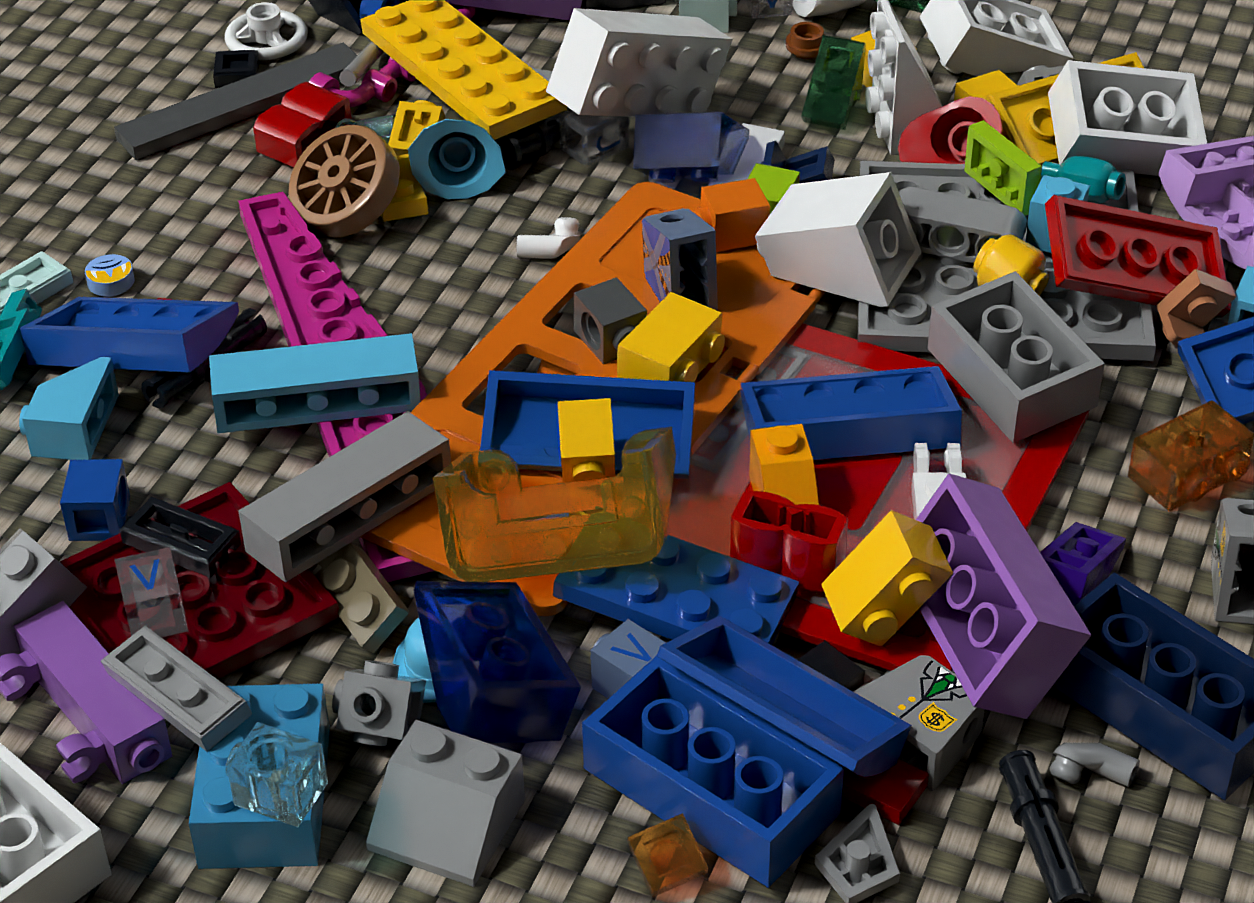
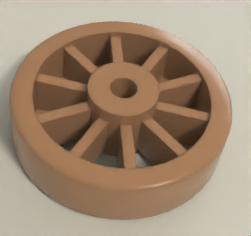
[288,125,400,237]

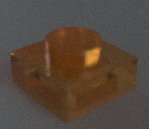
[627,813,708,898]

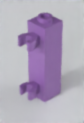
[0,601,172,784]

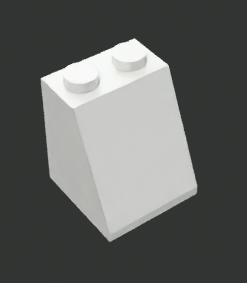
[755,172,921,307]

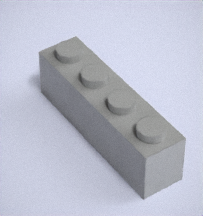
[238,411,453,583]

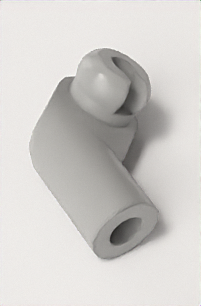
[1050,743,1140,787]

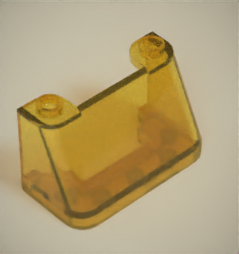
[433,427,676,583]

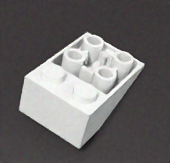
[865,0,942,155]

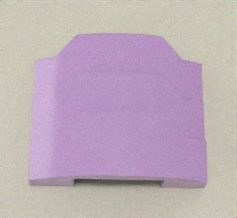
[1158,136,1254,269]

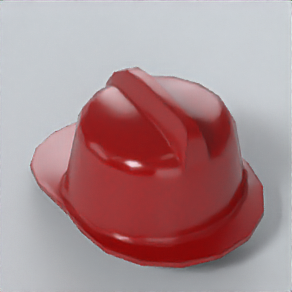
[898,96,1003,164]

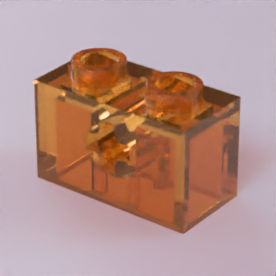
[1128,400,1254,512]

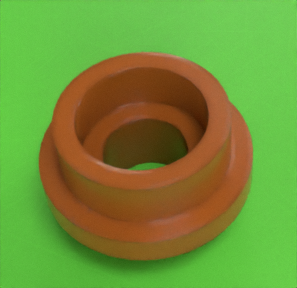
[786,22,828,59]

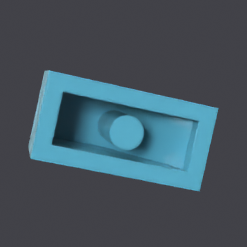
[19,357,119,460]

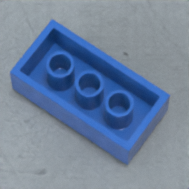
[582,656,844,888]

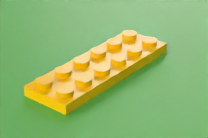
[360,0,567,140]

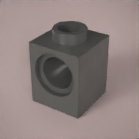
[574,277,647,364]

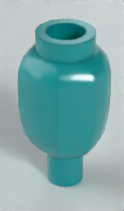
[1041,156,1126,204]

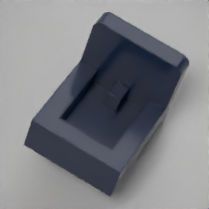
[761,140,835,183]

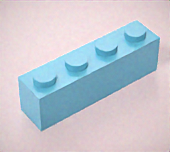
[209,333,421,433]

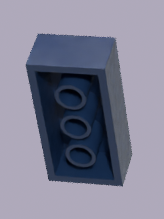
[1052,572,1254,801]

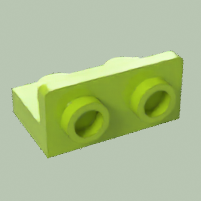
[964,120,1042,216]

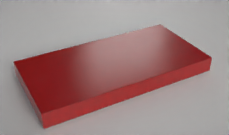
[1045,195,1231,318]

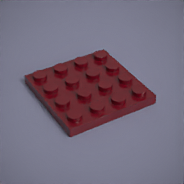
[60,482,340,680]

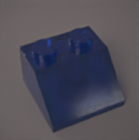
[633,112,749,183]

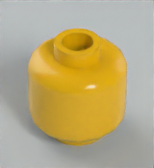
[973,234,1049,296]

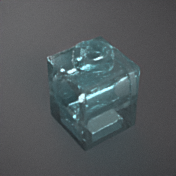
[226,722,328,827]

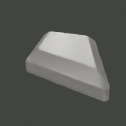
[815,804,900,903]

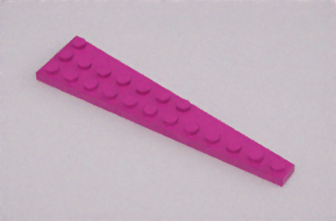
[238,192,435,582]

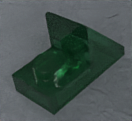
[801,35,866,130]

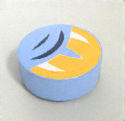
[85,254,135,297]

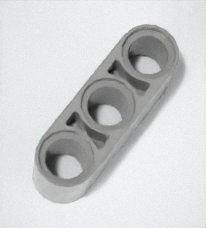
[899,187,1027,263]

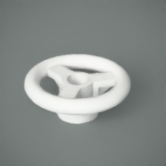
[225,2,308,60]

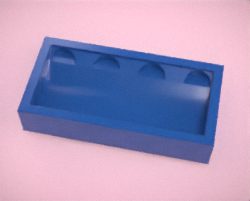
[20,297,239,372]
[740,366,962,460]
[479,370,695,479]
[657,616,912,777]

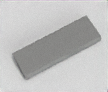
[101,626,252,752]

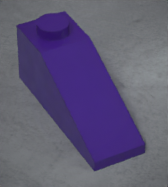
[1040,522,1126,606]

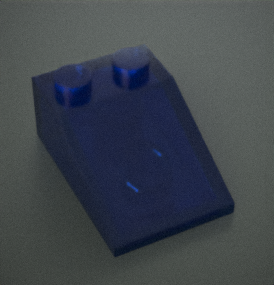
[413,581,581,743]

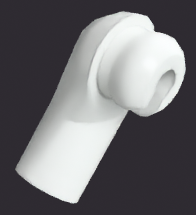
[516,217,581,259]

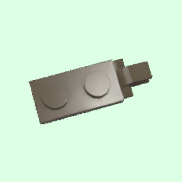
[312,543,410,653]

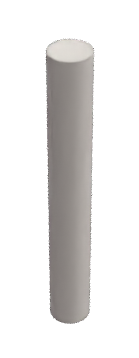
[339,41,384,87]

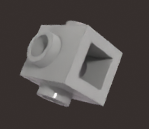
[332,660,426,746]

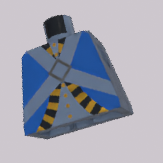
[642,208,718,311]

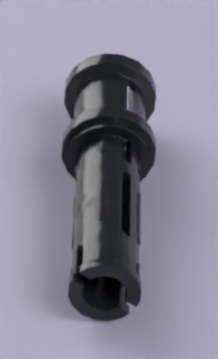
[495,107,612,170]

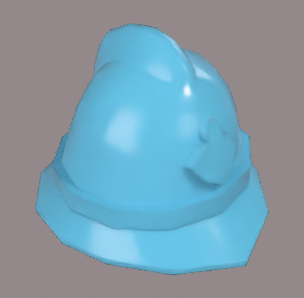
[408,119,506,199]

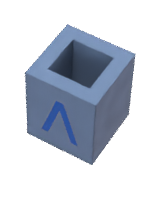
[590,619,666,699]

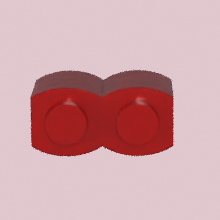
[253,82,352,167]
[730,491,848,592]

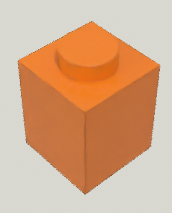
[694,178,770,252]

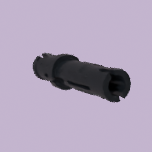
[141,308,267,409]
[999,750,1091,903]

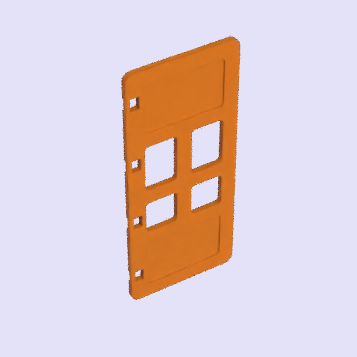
[360,182,826,616]

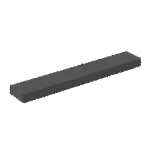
[114,42,365,160]

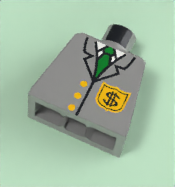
[1211,498,1254,624]
[854,655,985,791]

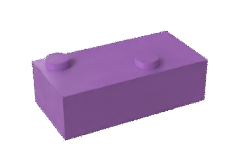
[916,473,1091,719]

